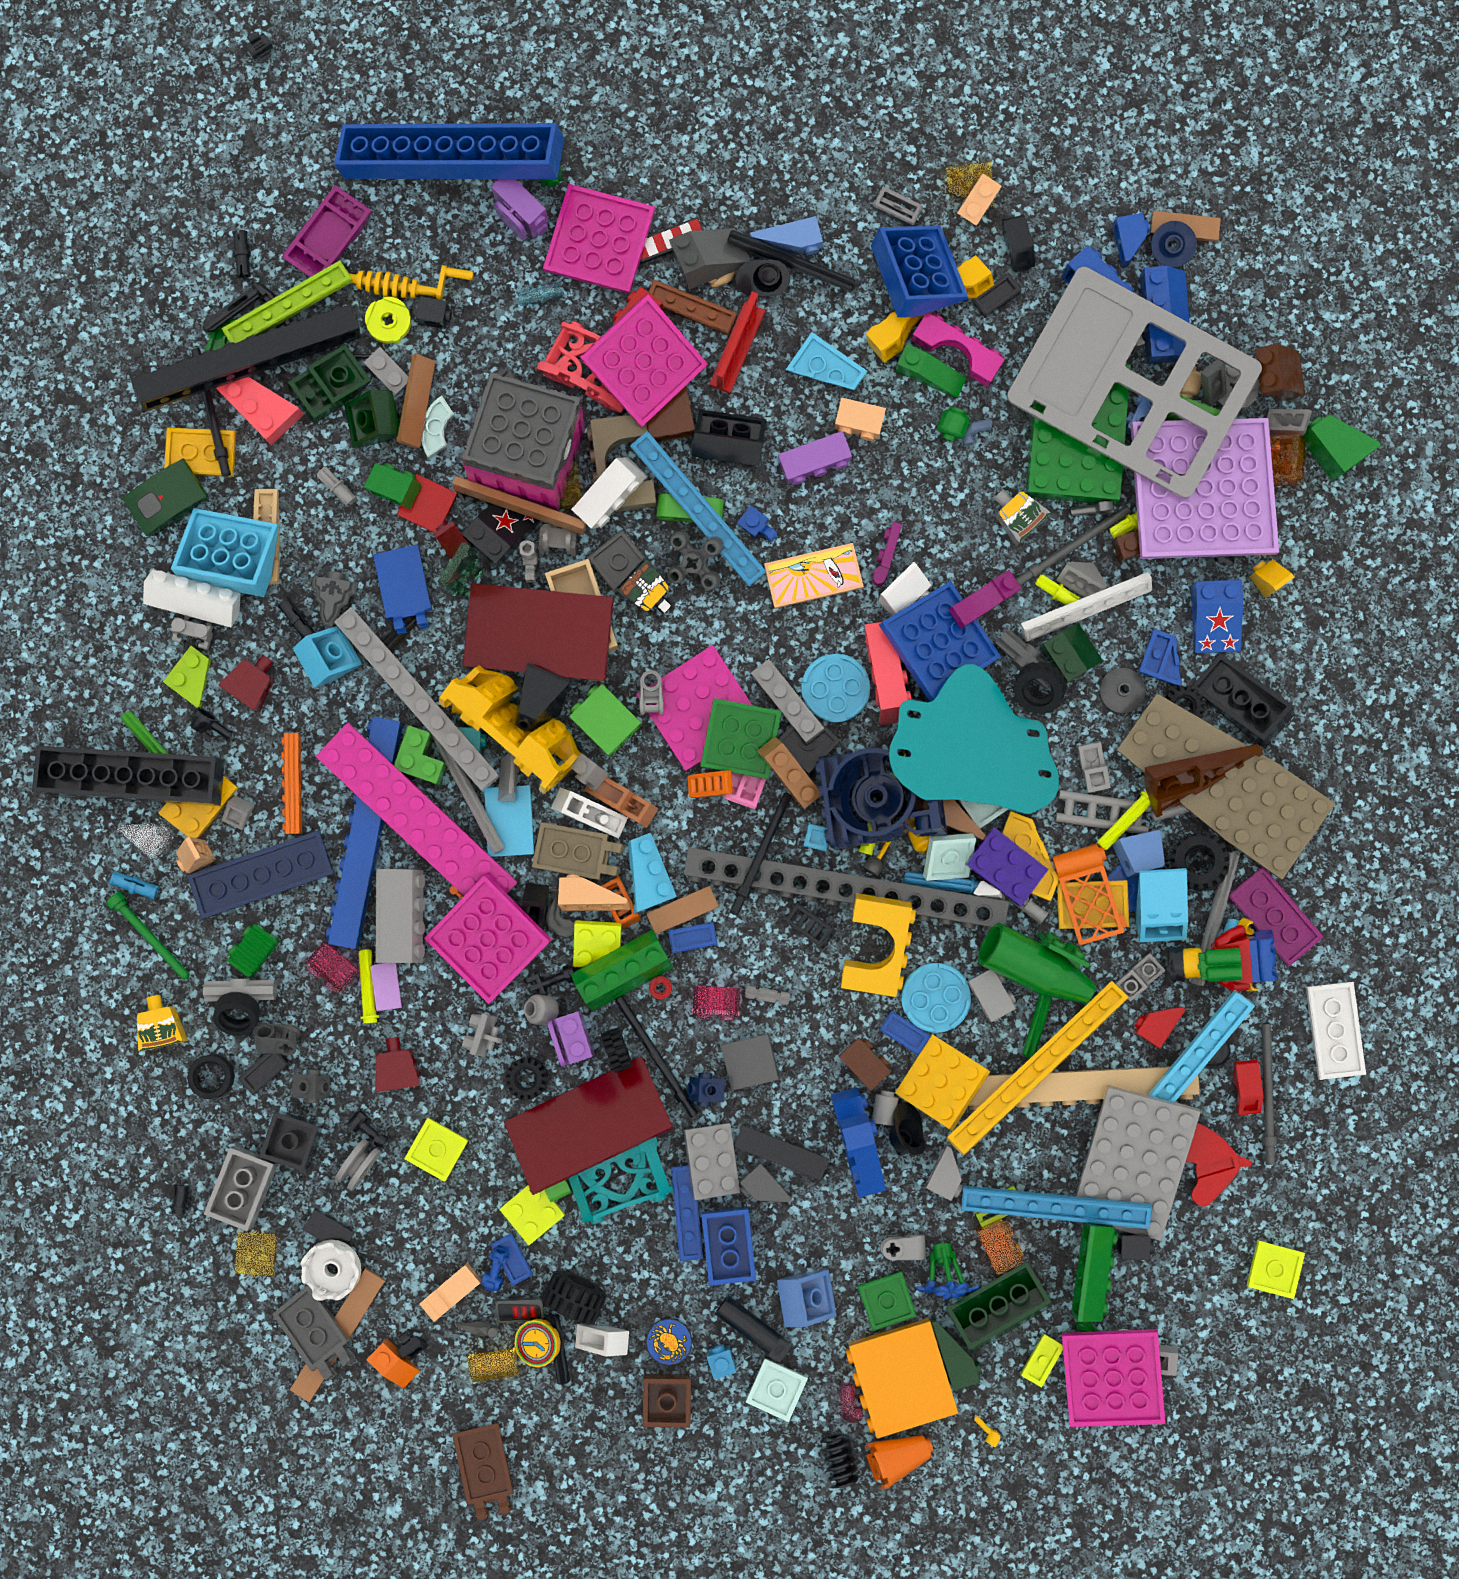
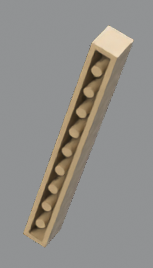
[969,1066,1200,1110]

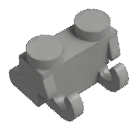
[539,524,577,557]
[171,615,213,650]

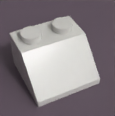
[878,562,931,616]

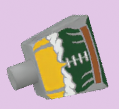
[994,489,1051,546]

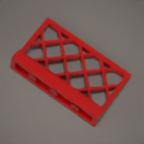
[709,291,765,394]

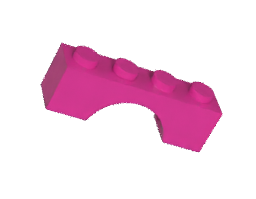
[911,313,1005,387]

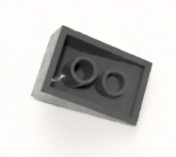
[669,228,751,290]

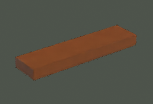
[649,279,737,336]

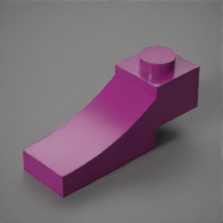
[949,570,1022,629]

